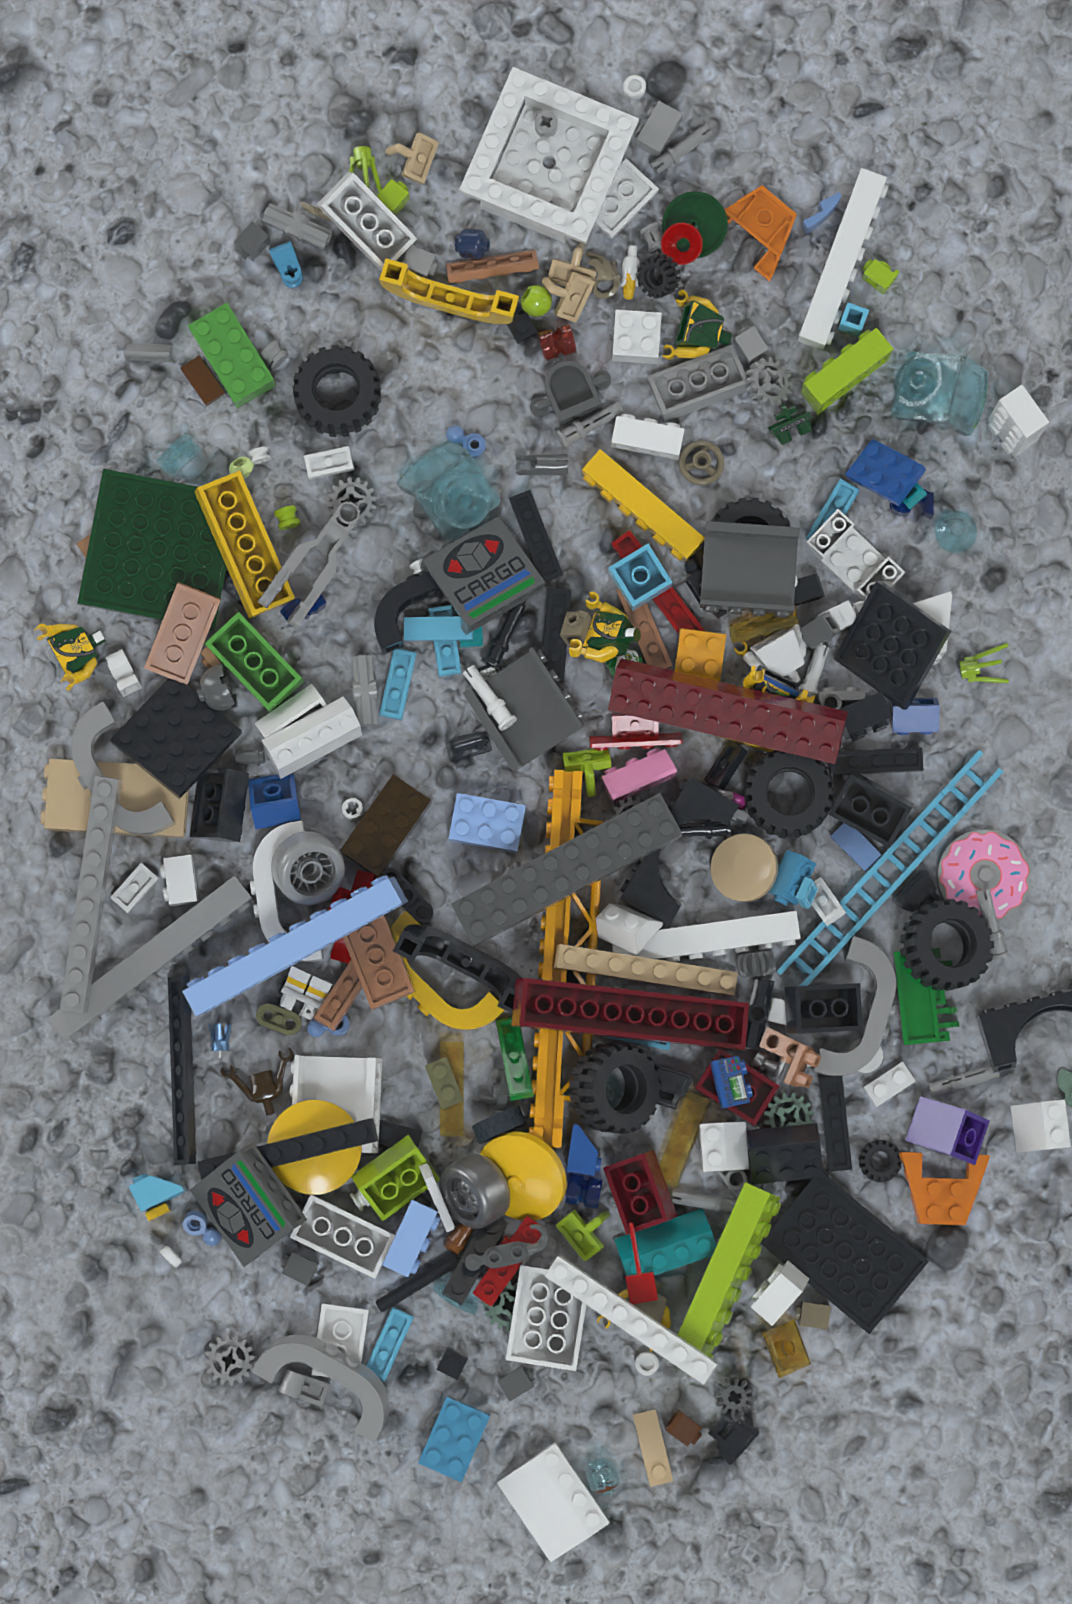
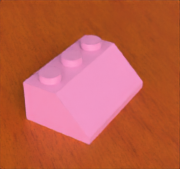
[601,748,677,805]

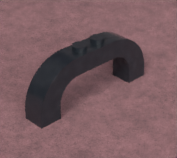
[374,570,442,655]
[393,924,522,1014]

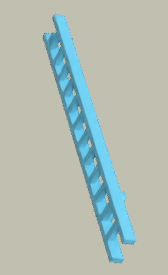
[776,750,1004,986]

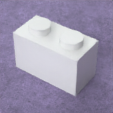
[160,855,199,906]

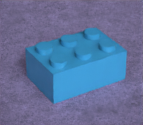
[418,1395,491,1483]

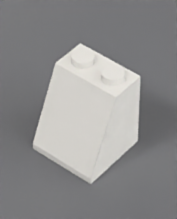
[913,591,952,665]
[1010,1100,1071,1153]

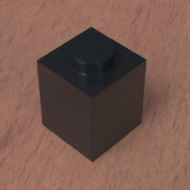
[436,1347,468,1380]

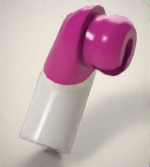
[719,790,746,810]

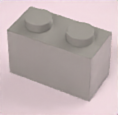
[634,101,683,158]

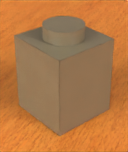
[795,1301,831,1330]

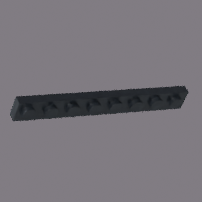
[168,976,197,1165]
[197,1118,379,1180]

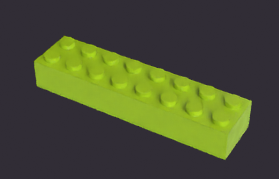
[678,1182,781,1359]

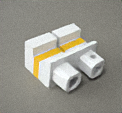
[280,966,333,1020]

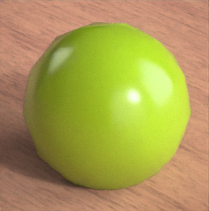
[521,285,552,317]

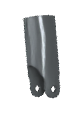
[516,454,568,475]

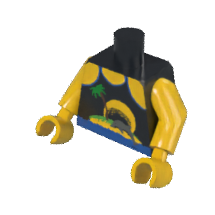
[743,665,815,703]

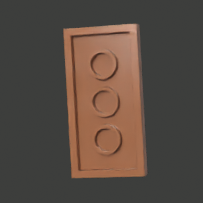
[144,582,221,685]
[343,915,416,1010]

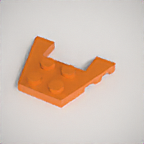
[725,185,797,282]
[899,1152,990,1225]

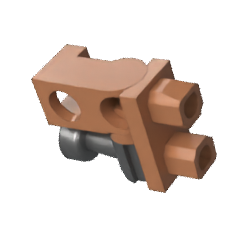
[753,1027,822,1088]

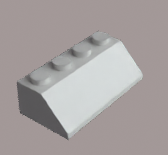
[261,697,362,779]

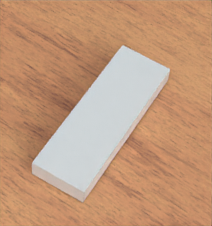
[419,1163,455,1232]

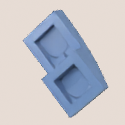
[802,192,841,234]
[830,823,882,872]

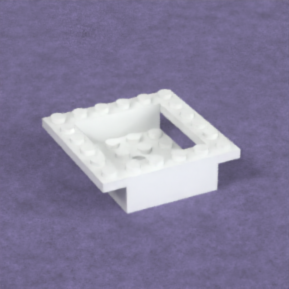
[459,67,639,244]

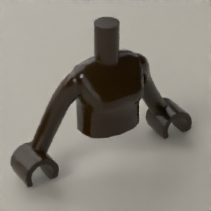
[220,1048,294,1116]

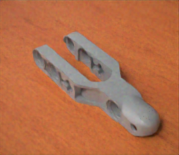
[258,502,360,629]

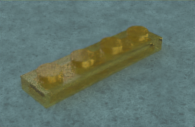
[440,1042,464,1136]
[660,1092,711,1189]

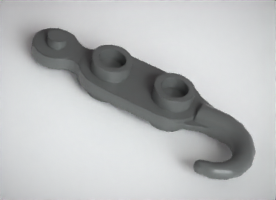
[465,1224,549,1271]

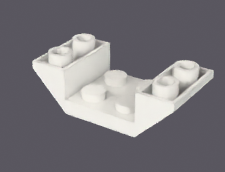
[806,509,905,601]

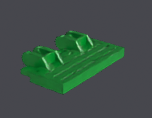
[893,948,960,1046]

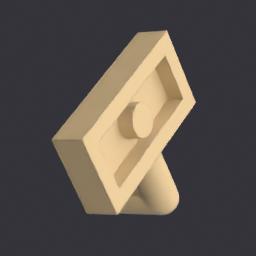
[386,133,439,185]
[548,243,597,294]
[542,272,595,323]

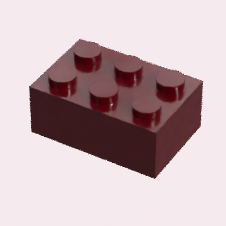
[694,1048,779,1126]
[603,1150,678,1235]

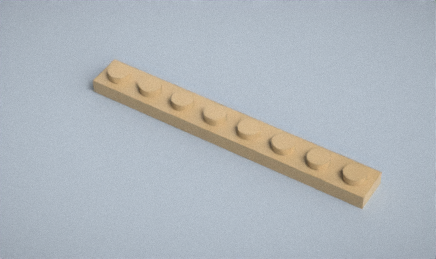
[554,944,738,996]

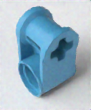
[269,241,303,288]

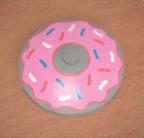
[937,830,1031,921]

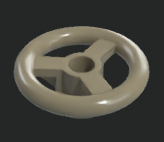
[679,440,724,486]

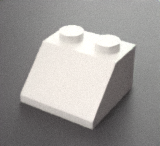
[596,903,663,955]
[698,1122,749,1172]

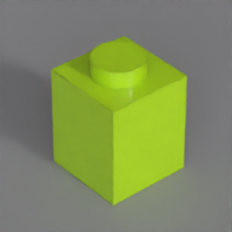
[376,179,410,216]

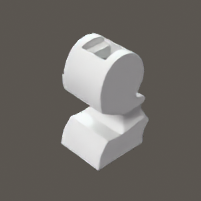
[105,649,142,697]

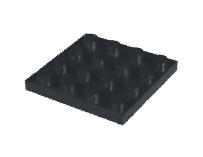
[834,581,951,710]
[110,678,242,799]

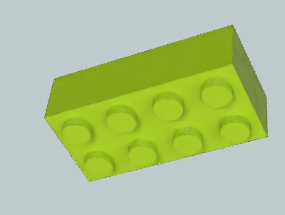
[801,328,894,415]

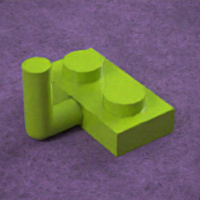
[563,747,612,797]
[555,1209,610,1262]

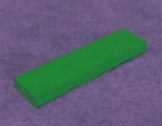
[495,1017,534,1101]

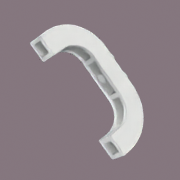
[250,821,323,962]

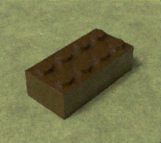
[340,774,432,878]

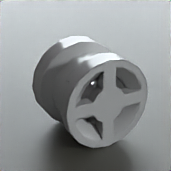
[535,111,558,138]
[260,341,289,370]

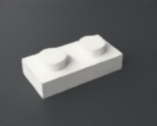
[304,446,354,479]
[110,863,159,914]
[812,877,846,926]
[863,1062,916,1107]

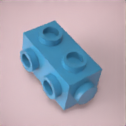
[768,850,816,906]

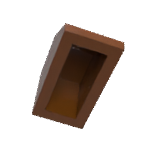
[664,1409,702,1447]

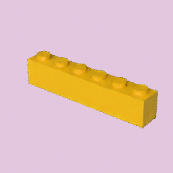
[582,449,705,562]

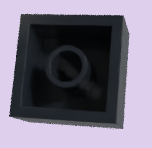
[839,691,892,742]

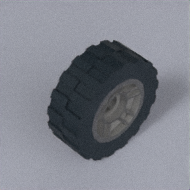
[472,1106,527,1144]

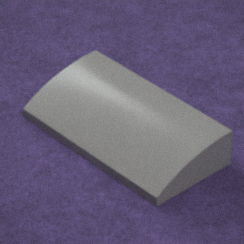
[647,344,750,422]

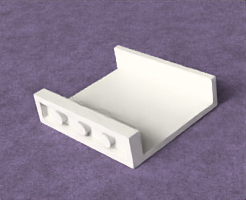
[290,1055,382,1153]

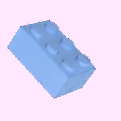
[448,793,526,854]
[382,1200,441,1277]

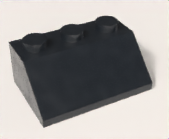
[189,768,250,842]

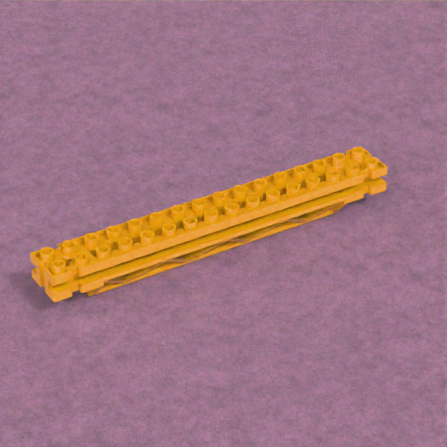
[529,770,604,1148]

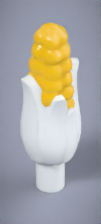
[620,245,640,300]

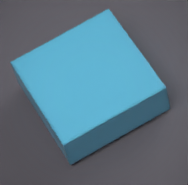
[796,877,818,909]

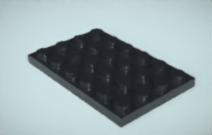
[760,1172,929,1334]

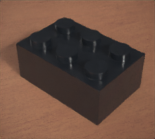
[828,770,914,848]
[784,983,863,1034]
[747,1123,823,1185]

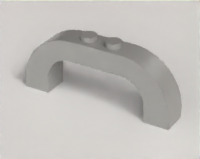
[71,702,175,835]
[812,936,896,1077]
[251,1334,389,1443]

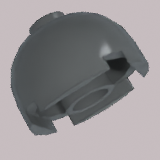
[197,663,238,711]

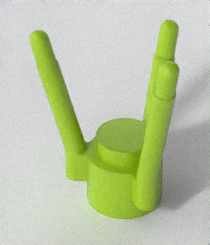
[349,146,382,194]
[959,643,1009,684]

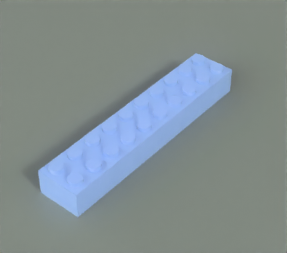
[182,875,408,1016]

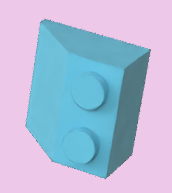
[129,1174,188,1212]

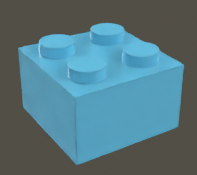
[608,544,673,611]

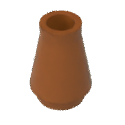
[443,1223,473,1255]

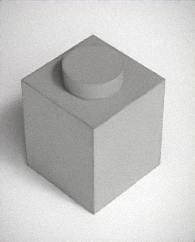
[403,245,438,279]
[733,326,769,366]

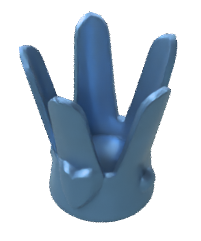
[208,1023,232,1058]

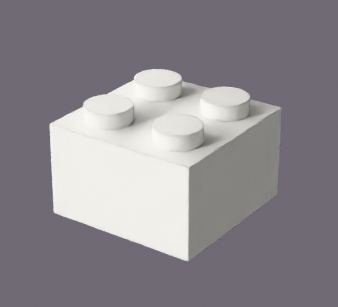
[612,310,662,364]
[751,1261,809,1326]

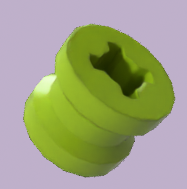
[274,505,301,531]

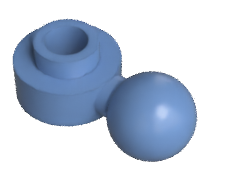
[446,425,486,457]
[307,1015,350,1037]
[183,1210,221,1246]

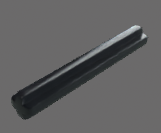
[376,1254,460,1312]

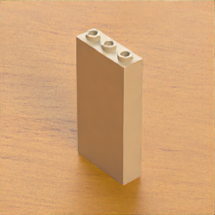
[41,759,189,839]

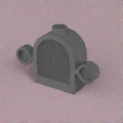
[530,358,611,426]

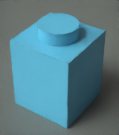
[838,302,869,337]

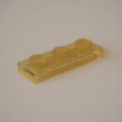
[730,605,799,643]

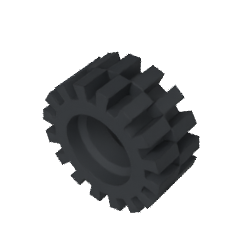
[636,254,681,299]
[859,1140,902,1182]

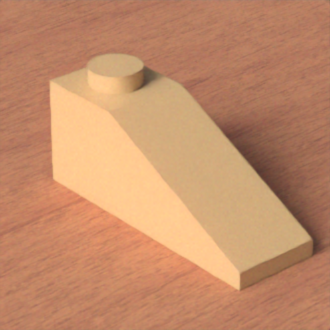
[633,1409,673,1487]

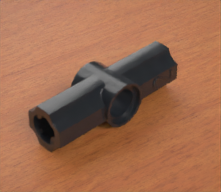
[745,977,775,1050]

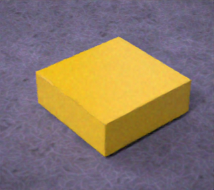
[145,1203,172,1221]

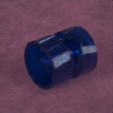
[565,1173,603,1209]

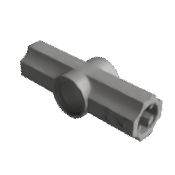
[262,203,332,250]
[352,655,378,727]

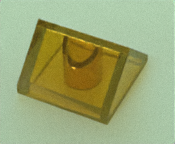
[760,1319,811,1378]

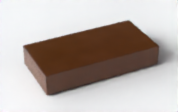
[180,356,225,407]

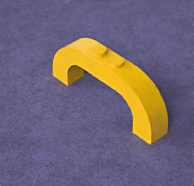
[379,258,519,324]
[391,910,505,1030]

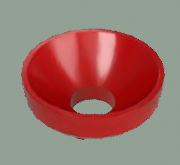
[661,223,703,265]

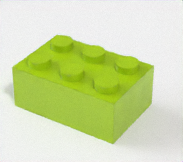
[351,1135,440,1221]

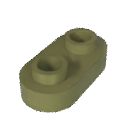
[256,1004,302,1036]

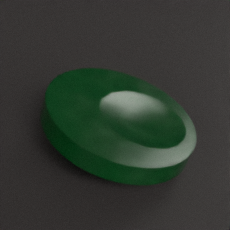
[662,191,729,259]

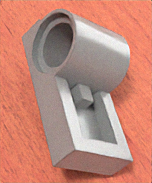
[817,687,866,709]
[278,1368,331,1407]

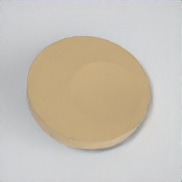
[710,834,778,902]

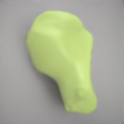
[229,456,254,479]

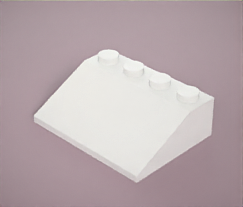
[506,1265,586,1371]
[497,1442,610,1562]

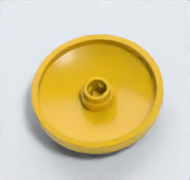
[267,1100,362,1195]
[480,1131,567,1221]

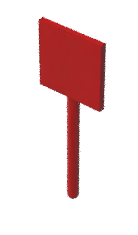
[625,1222,658,1304]

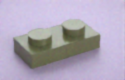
[425,1057,464,1110]

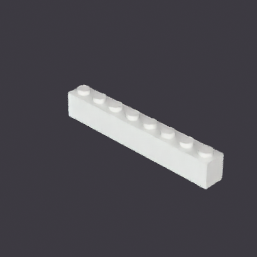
[798,168,889,350]
[611,911,801,962]
[545,1256,719,1385]

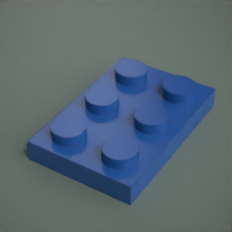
[845,438,926,506]

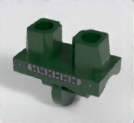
[767,403,812,445]

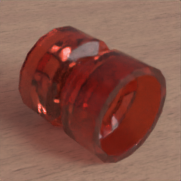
[538,324,577,361]

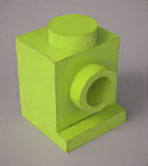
[862,259,900,295]

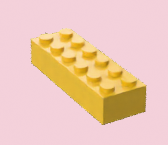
[194,470,295,619]

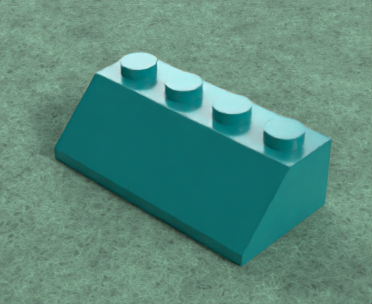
[614,1208,717,1276]

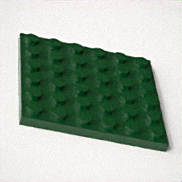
[77,469,226,631]

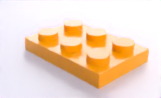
[674,628,727,681]

